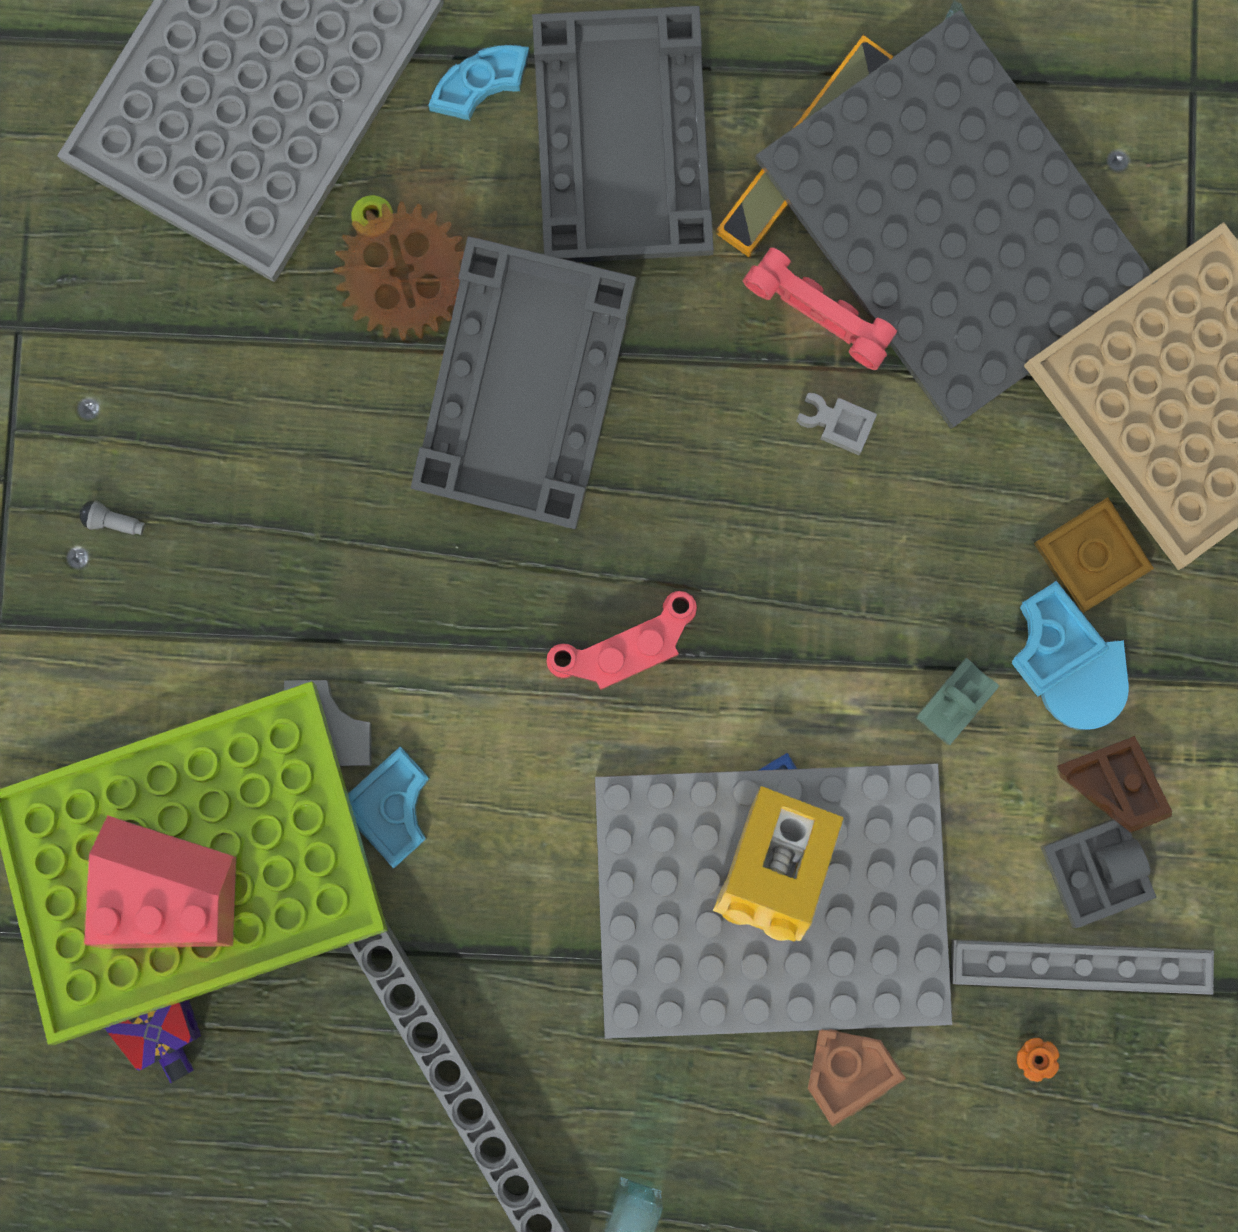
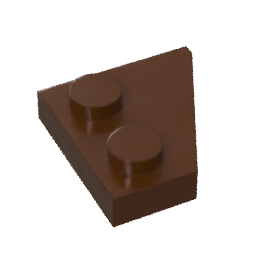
[1057,736,1172,833]

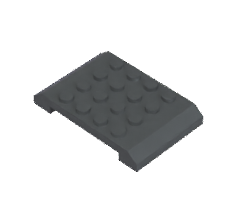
[532,6,714,262]
[410,236,637,529]

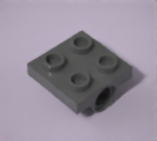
[1040,819,1157,928]

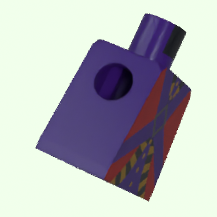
[104,999,201,1084]

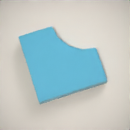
[1012,581,1109,697]
[348,746,430,868]

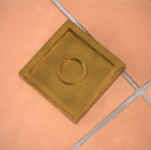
[1034,497,1154,613]

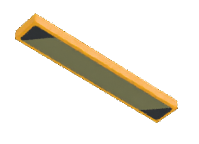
[716,35,894,257]

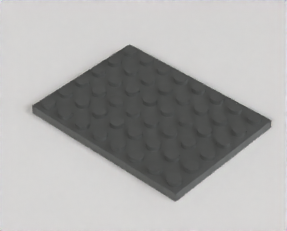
[755,10,1158,429]

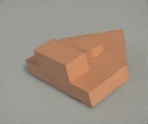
[808,1029,906,1127]

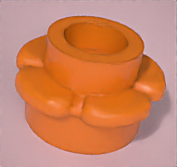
[1016,1038,1059,1082]

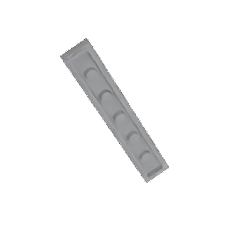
[950,939,1214,995]

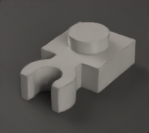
[796,393,877,455]

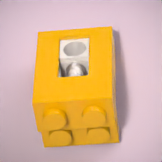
[713,786,844,942]

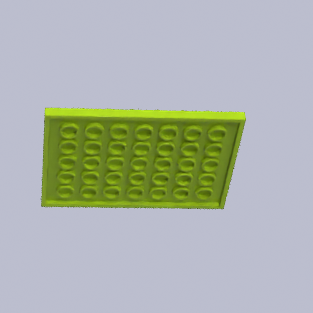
[0,681,388,1045]

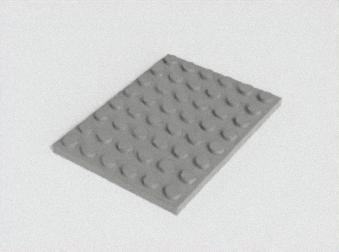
[57,0,444,283]
[595,764,952,1039]

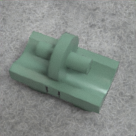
[915,658,1000,745]

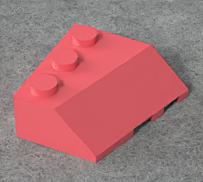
[84,815,236,949]

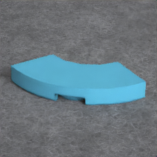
[428,45,530,120]

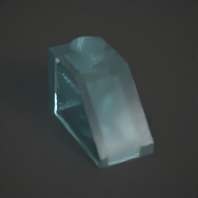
[604,1177,663,1232]

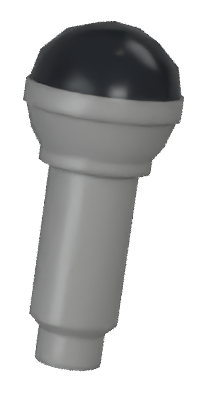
[79,501,145,535]

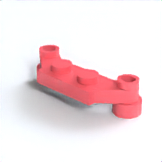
[743,248,897,370]
[546,591,697,690]

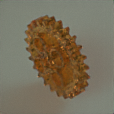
[333,202,464,341]

